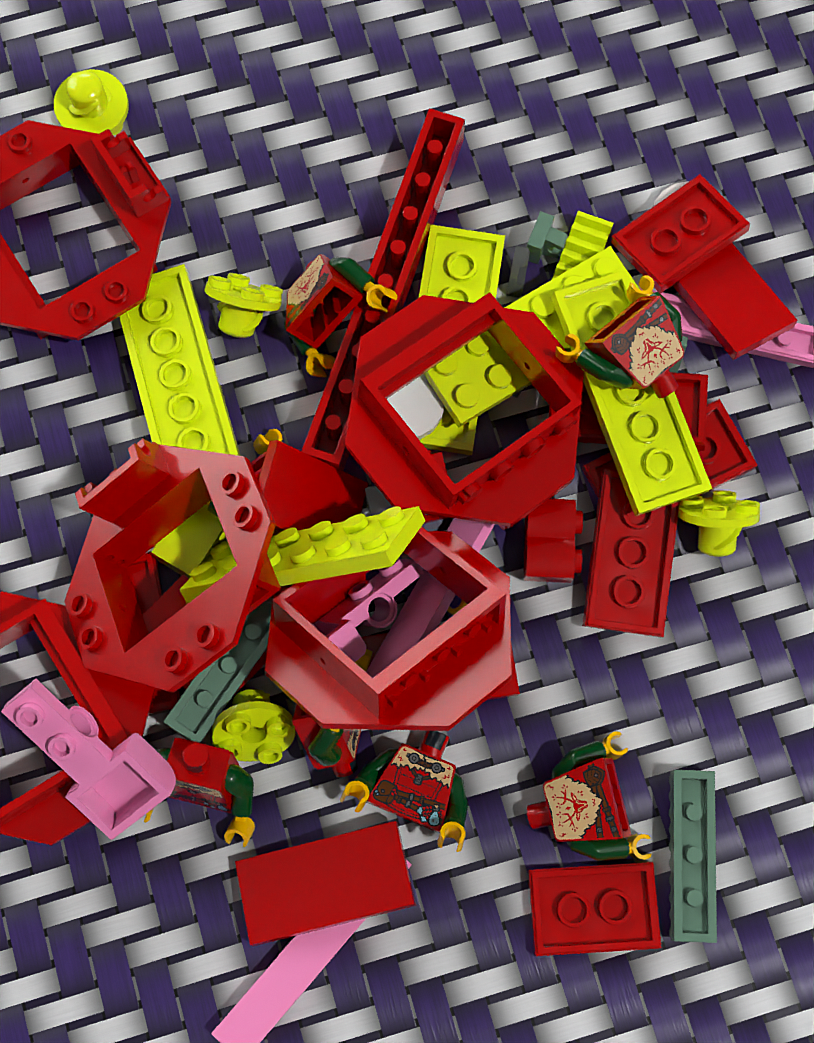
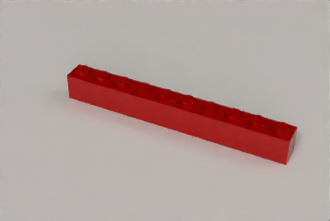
[302,108,465,471]

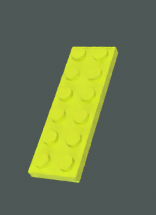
[419,225,505,455]
[424,246,640,428]
[119,264,240,456]
[551,270,712,516]
[179,506,426,603]

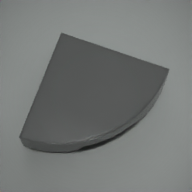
[506,246,530,298]

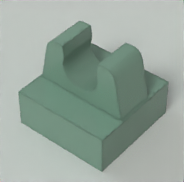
[526,211,568,264]

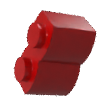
[523,499,583,583]

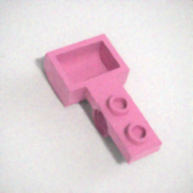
[313,558,424,662]
[1,679,176,840]

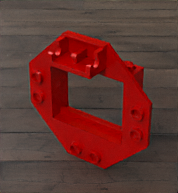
[0,120,172,341]
[344,292,584,531]
[64,438,281,693]
[265,526,512,731]
[0,591,156,846]

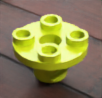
[54,69,129,136]
[205,273,283,338]
[678,490,760,557]
[212,689,295,764]

